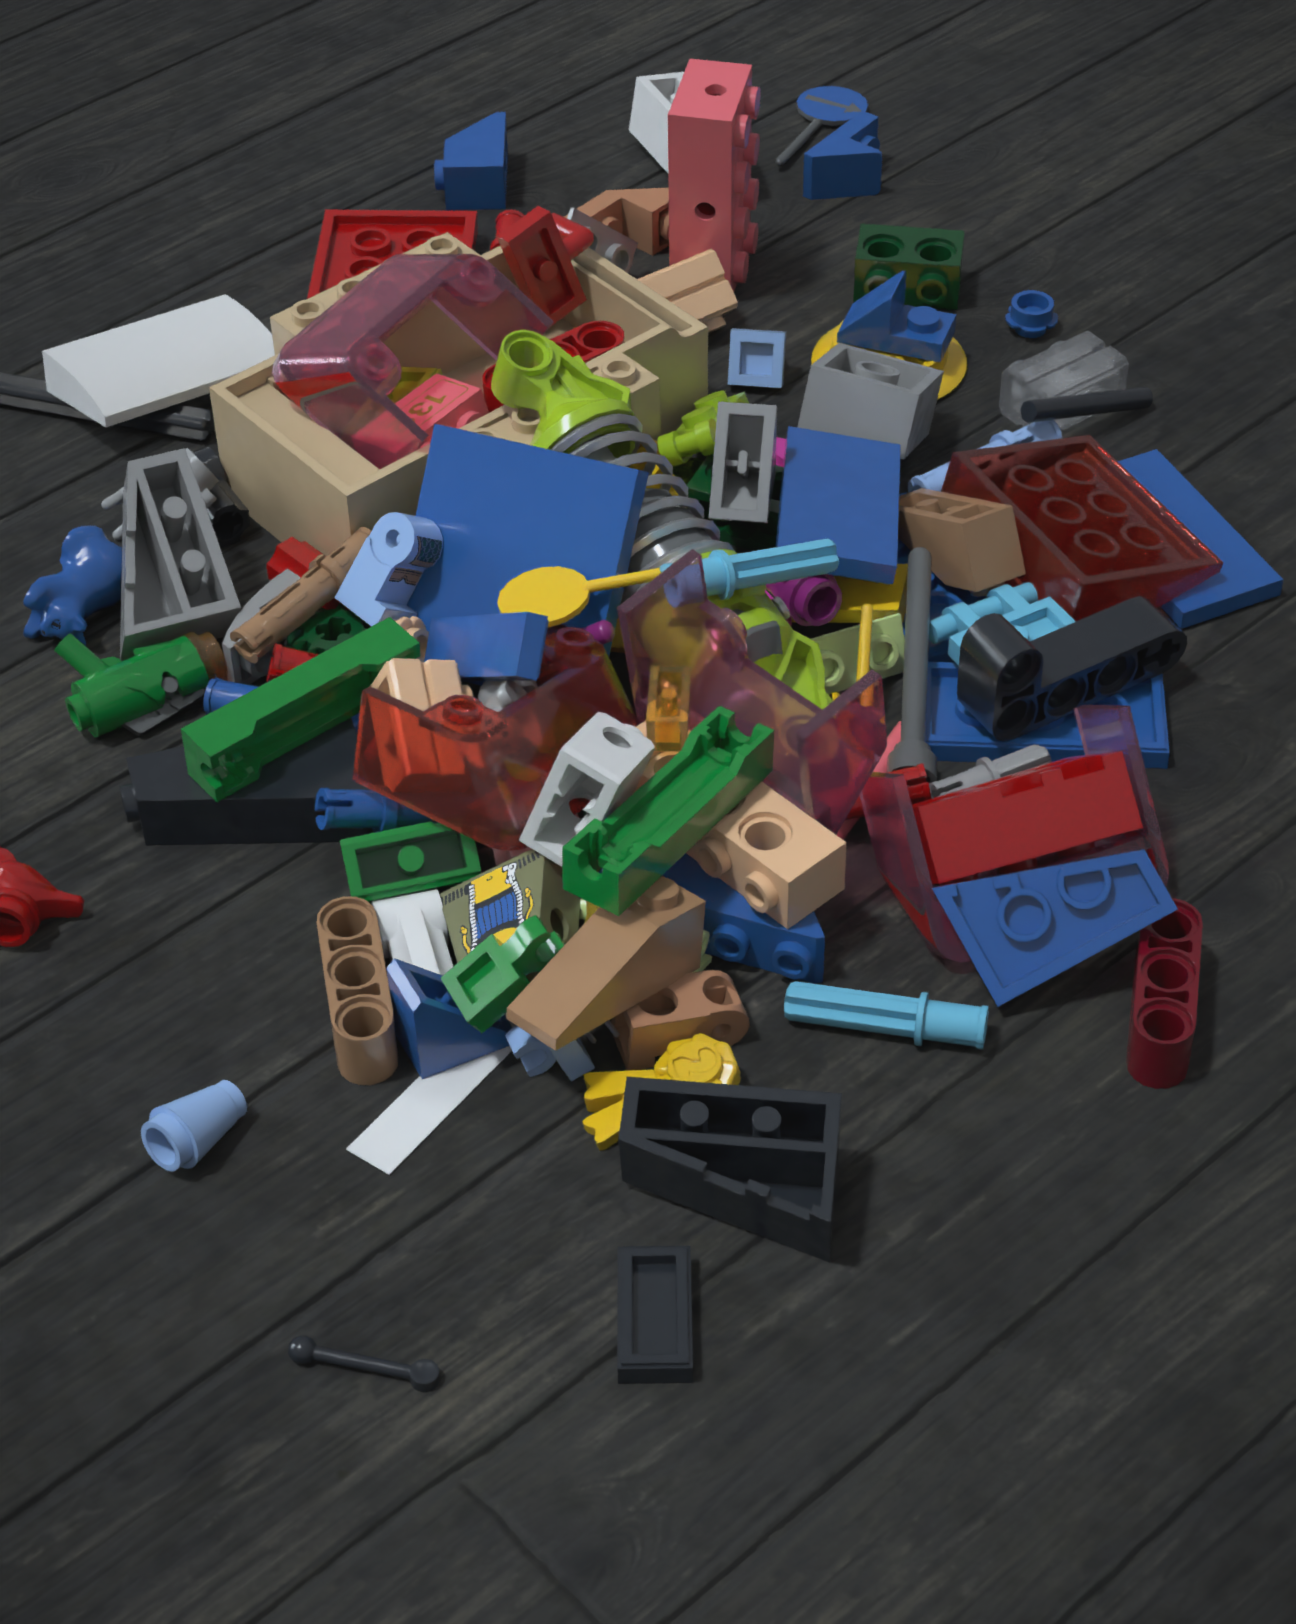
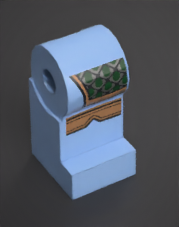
[334,512,443,626]

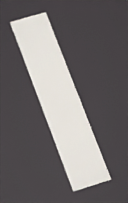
[346,1013,516,1175]

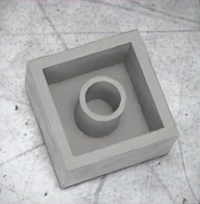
[798,343,944,459]

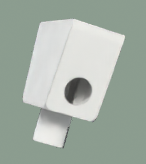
[519,712,655,867]

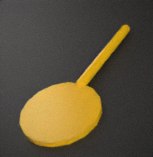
[497,566,669,628]

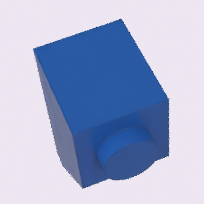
[434,112,508,210]

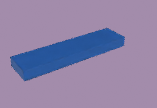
[424,612,549,682]

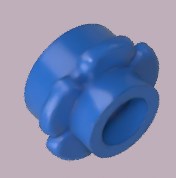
[1005,290,1058,338]

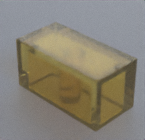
[646,666,692,752]

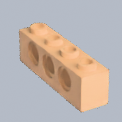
[633,710,846,930]

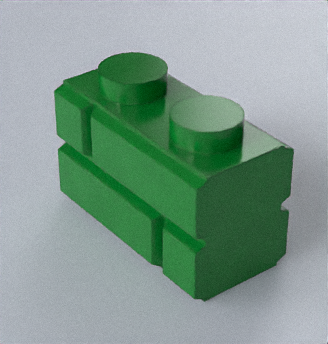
[340,814,482,904]

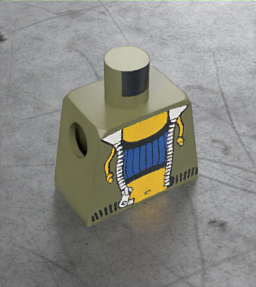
[439,849,580,982]

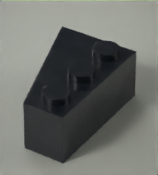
[618,1077,842,1263]

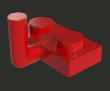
[496,206,594,330]

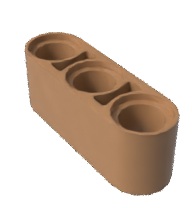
[317,897,398,1085]

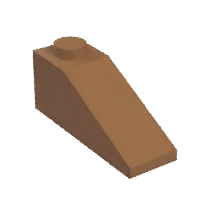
[898,488,1026,597]
[506,876,706,1051]

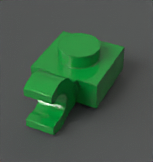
[441,915,565,1033]

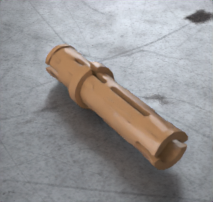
[230,527,371,663]

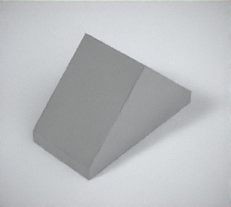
[709,401,777,524]

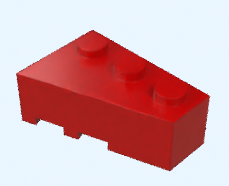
[895,751,1143,886]

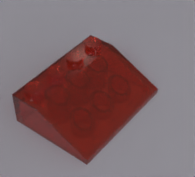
[941,435,1224,621]

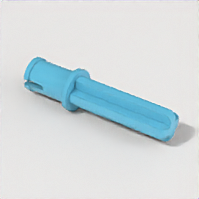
[658,538,839,604]
[784,981,989,1050]

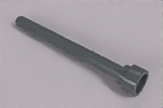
[886,547,937,783]

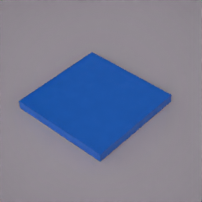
[407,424,649,715]

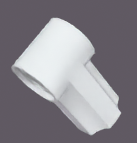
[371,888,454,975]

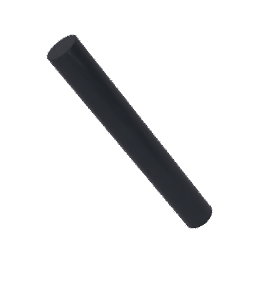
[1020,387,1153,423]

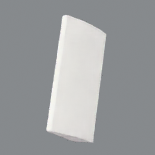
[42,294,275,427]

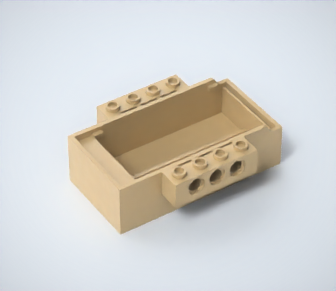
[209,232,708,556]

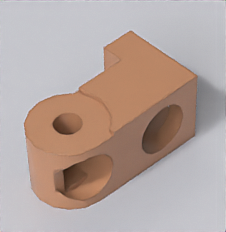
[611,970,750,1071]

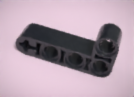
[957,596,1187,742]

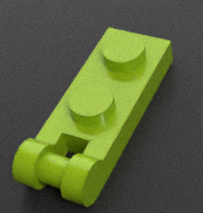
[657,391,749,467]

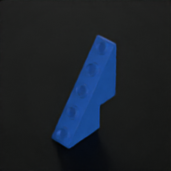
[580,853,825,984]

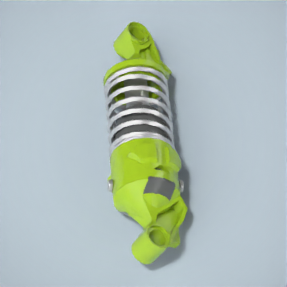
[491,330,837,791]

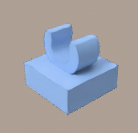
[728,328,786,388]
[505,1025,595,1081]

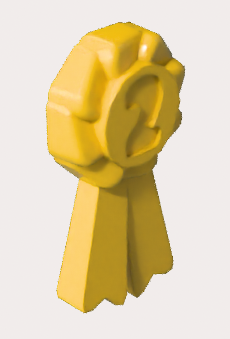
[582,1033,741,1151]

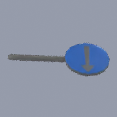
[775,86,868,166]

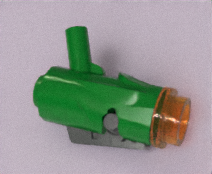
[54,632,228,737]

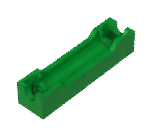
[181,617,421,802]
[562,706,775,916]

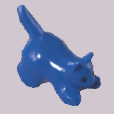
[23,525,122,646]

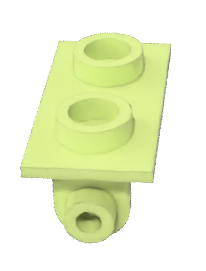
[811,613,905,695]

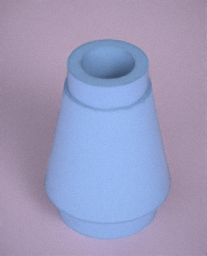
[141,1080,247,1171]

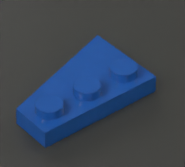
[932,849,1178,1007]

